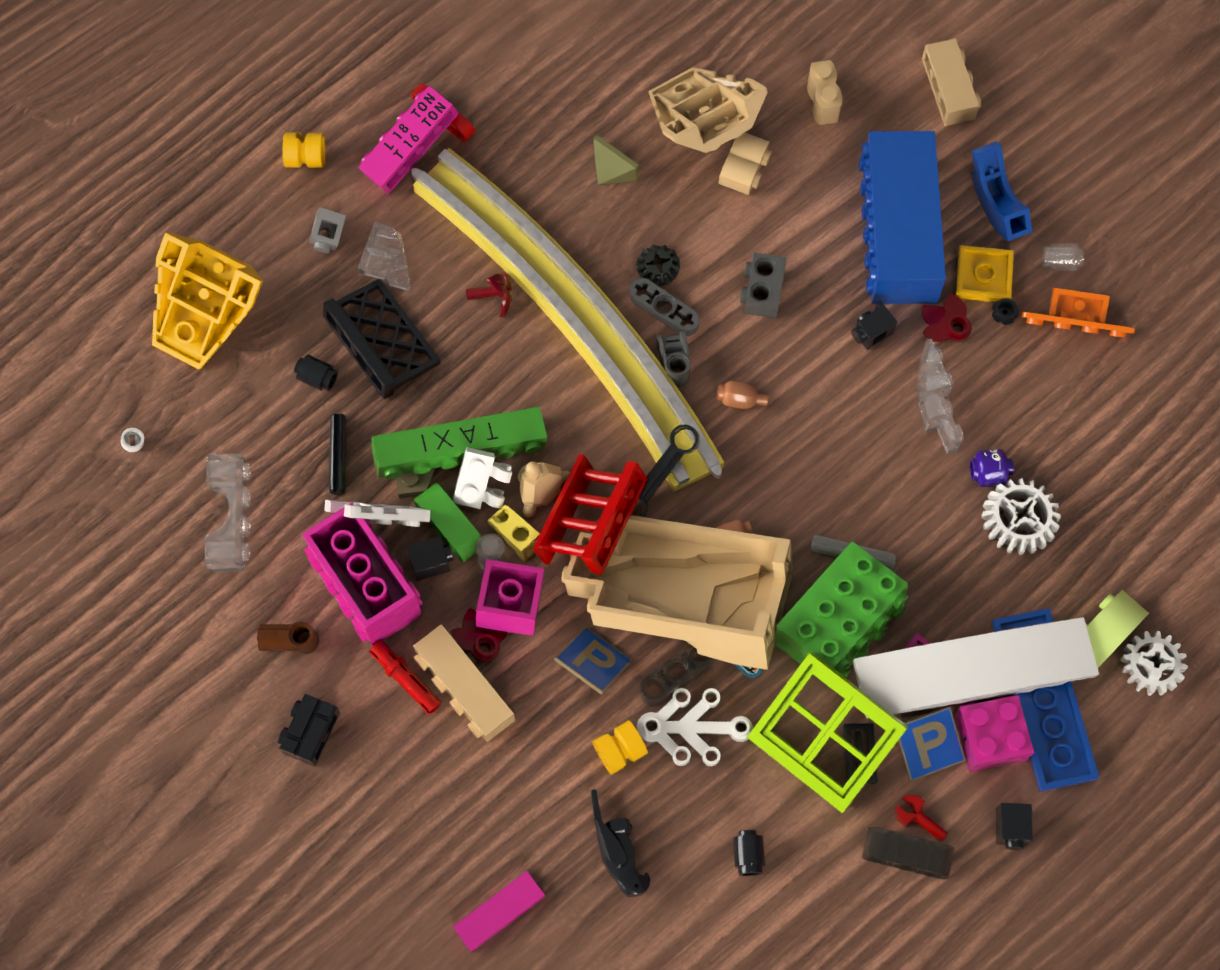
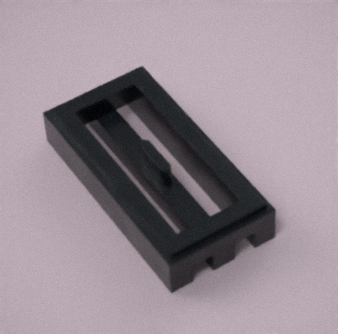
[843,723,878,784]

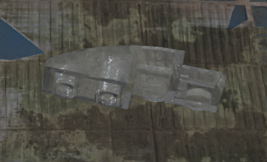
[917,338,963,454]

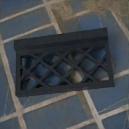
[323,278,441,399]

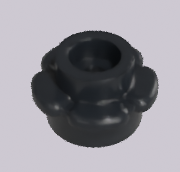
[992,298,1019,325]

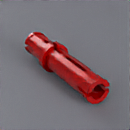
[368,640,442,716]

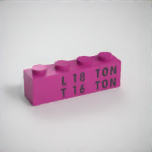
[358,86,459,195]

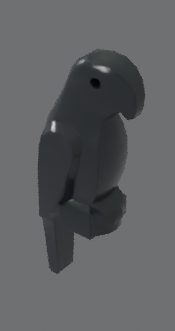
[591,789,651,897]

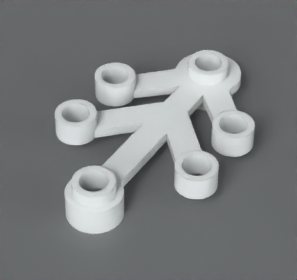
[637,688,753,766]

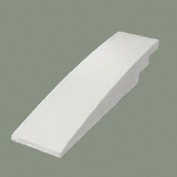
[853,617,1099,719]

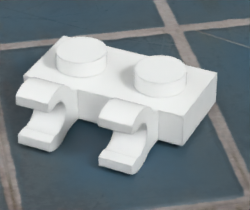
[452,447,512,509]

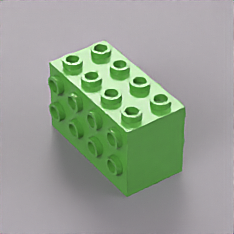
[776,541,908,689]

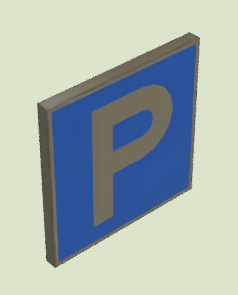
[554,626,632,695]
[898,705,966,781]

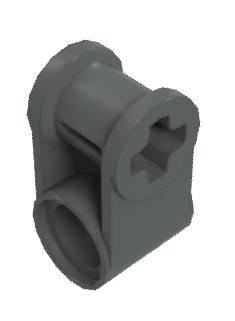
[656,331,690,387]

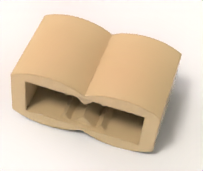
[807,60,842,125]
[718,132,772,195]

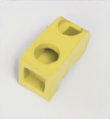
[487,505,540,562]

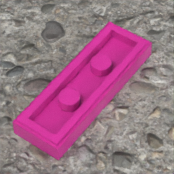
[453,871,545,953]

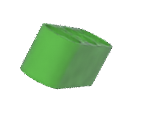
[413,483,486,563]

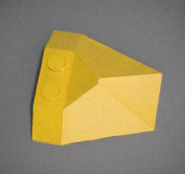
[152,232,263,369]

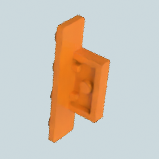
[1020,288,1135,338]

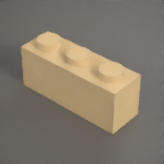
[922,38,981,126]

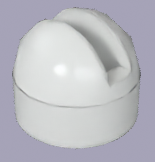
[121,428,144,452]

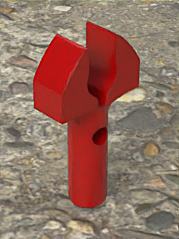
[895,795,948,841]

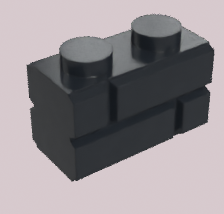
[278,694,340,767]

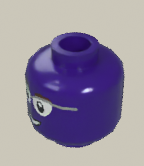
[970,449,1014,487]

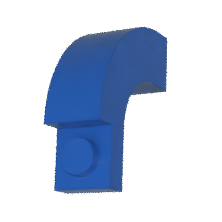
[971,141,1033,241]

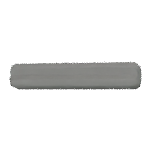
[811,535,896,570]

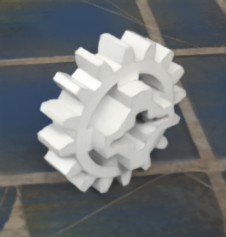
[1120,631,1188,696]

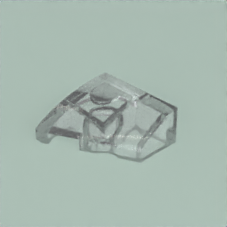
[357,221,411,291]

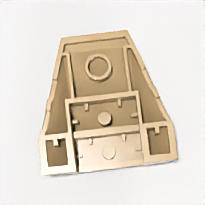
[648,67,768,153]

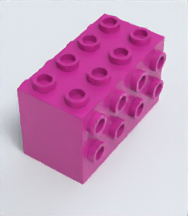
[302,503,423,646]

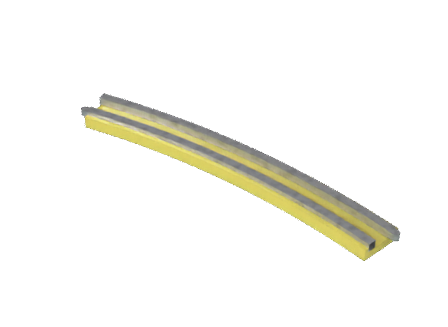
[411,148,724,492]

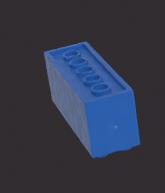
[859,131,946,304]

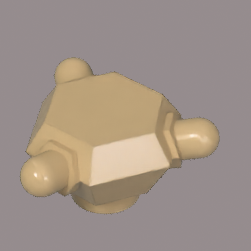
[518,461,570,518]

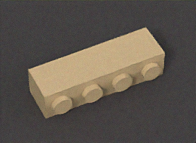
[413,624,515,742]

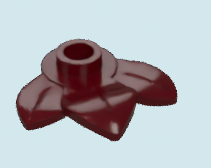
[922,293,972,342]
[451,608,507,662]

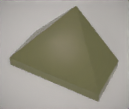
[594,135,639,185]

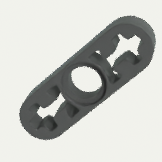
[630,278,699,336]

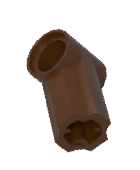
[257,621,319,654]

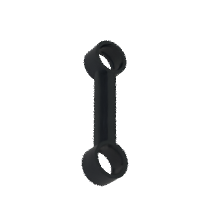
[639,424,700,517]

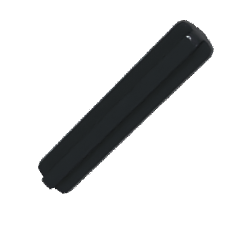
[329,414,346,495]

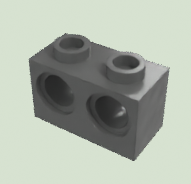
[740,252,787,319]

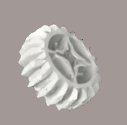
[981,478,1061,555]

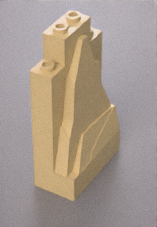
[562,515,794,670]

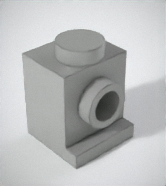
[308,207,346,253]

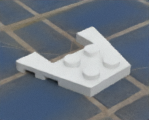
[324,500,430,527]

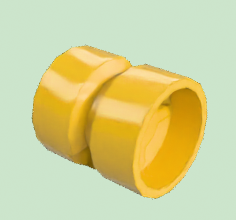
[283,132,326,168]
[592,720,648,775]

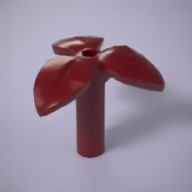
[466,272,512,317]

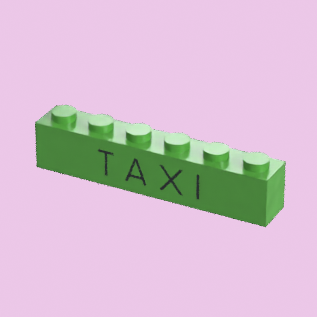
[371,407,547,479]

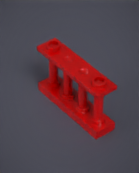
[533,454,648,575]

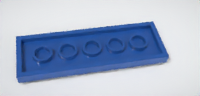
[991,608,1100,792]

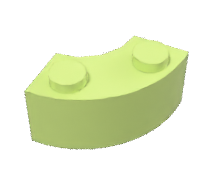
[1086,590,1149,668]

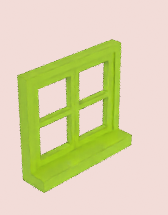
[747,652,908,813]

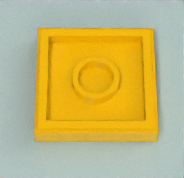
[955,245,1014,302]

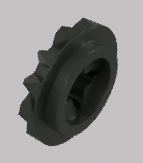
[637,244,680,286]

